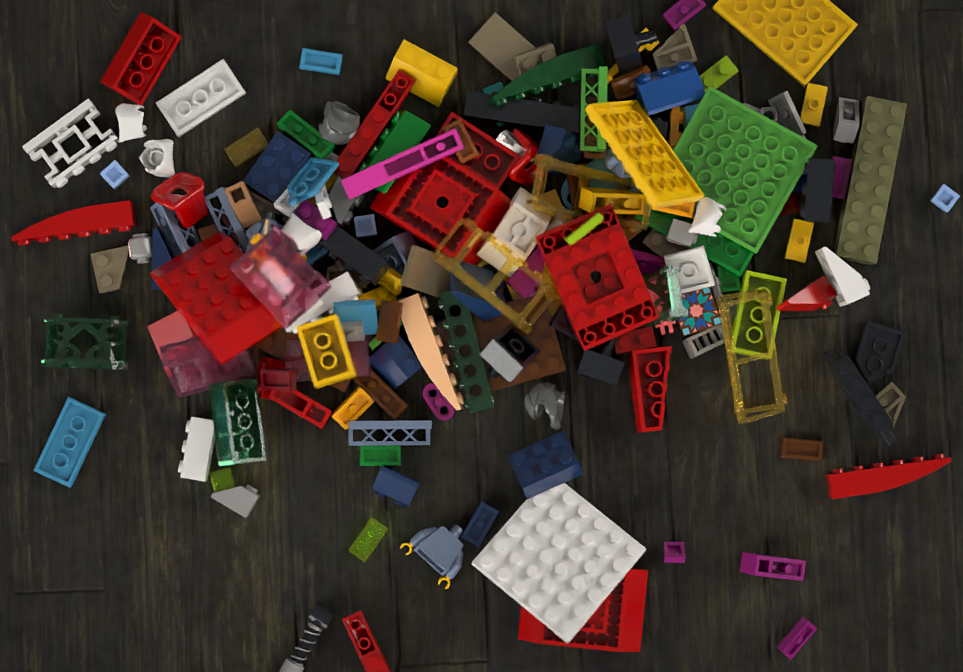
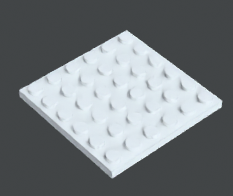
[472,483,646,643]

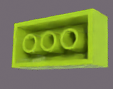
[727,271,787,360]

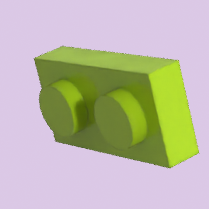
[699,55,739,93]

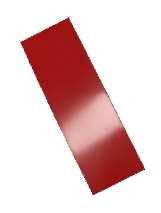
[268,390,333,429]

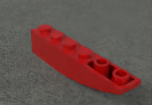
[334,70,416,179]
[11,200,137,246]
[826,454,951,499]
[342,610,391,672]

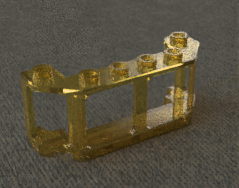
[526,154,651,233]
[430,218,558,335]

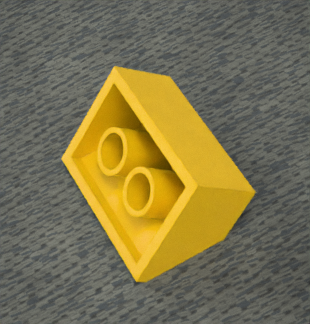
[385,40,458,107]

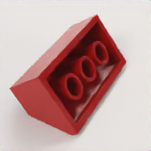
[100,12,182,105]

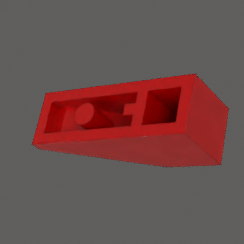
[776,275,838,311]

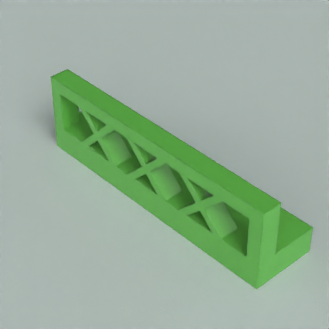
[580,66,608,152]

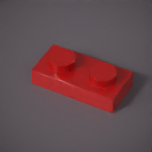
[614,327,656,354]

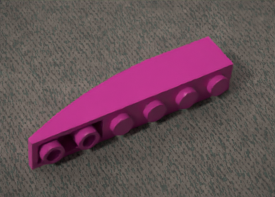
[341,129,464,200]

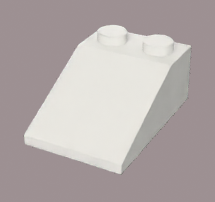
[815,246,870,307]

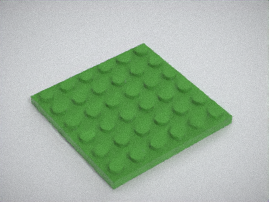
[673,86,818,254]

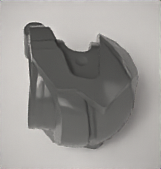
[319,100,360,145]
[524,382,565,430]

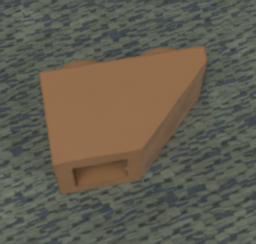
[224,181,262,229]

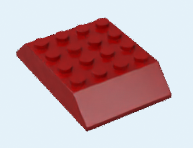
[150,232,290,365]

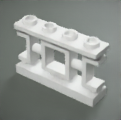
[22,99,119,188]

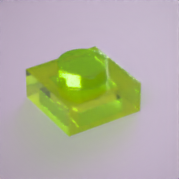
[210,468,235,492]

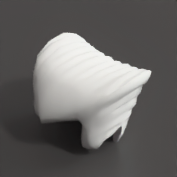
[115,103,146,143]
[139,139,175,177]
[688,197,726,237]
[278,212,322,256]

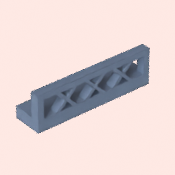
[205,187,249,254]
[150,194,201,258]
[348,421,432,446]

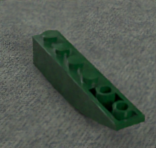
[488,44,605,106]

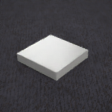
[664,245,715,295]

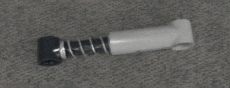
[279,602,335,672]

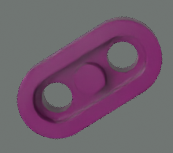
[423,383,454,421]

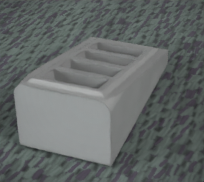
[682,324,729,359]

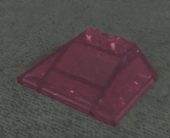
[229,225,332,329]

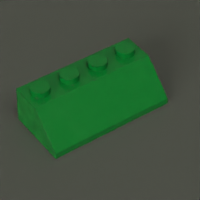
[357,109,431,194]

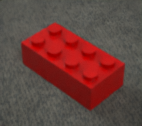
[436,112,520,190]

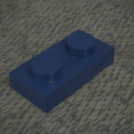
[461,501,499,547]

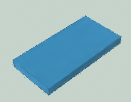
[33,397,106,488]

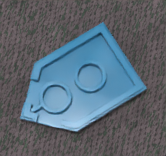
[287,157,339,206]

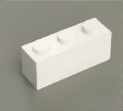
[178,417,218,482]

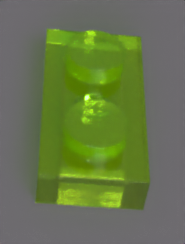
[348,517,389,562]

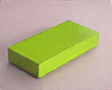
[565,213,604,245]

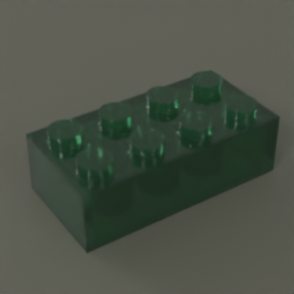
[209,379,266,466]

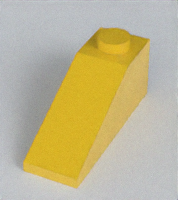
[579,187,646,215]

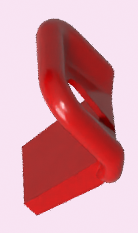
[509,128,546,186]
[151,172,208,229]

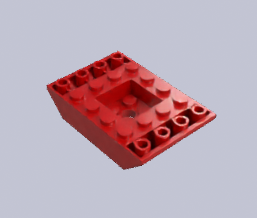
[370,142,512,266]
[535,204,660,351]
[518,568,648,652]

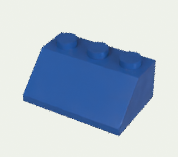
[632,61,705,115]

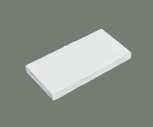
[156,59,246,137]

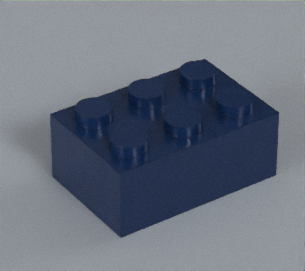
[243,131,313,203]
[508,431,583,499]

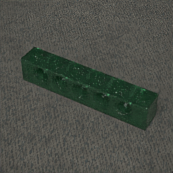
[438,291,496,413]

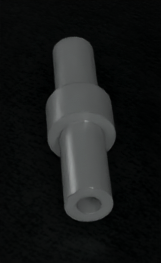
[709,262,725,303]

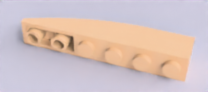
[397,293,465,410]

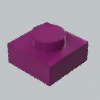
[663,542,685,563]

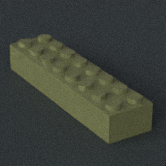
[833,96,907,265]

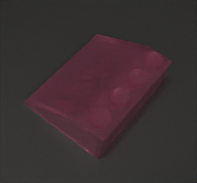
[160,336,258,398]

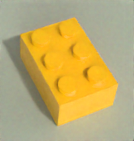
[296,314,357,388]

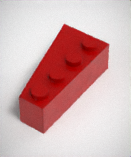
[627,346,672,433]

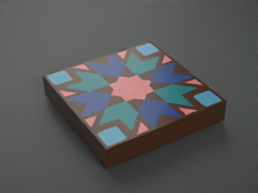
[670,287,722,337]

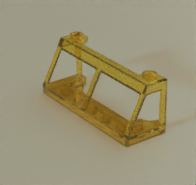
[716,288,788,424]

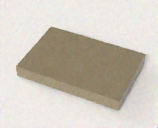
[468,12,535,82]
[400,245,452,301]

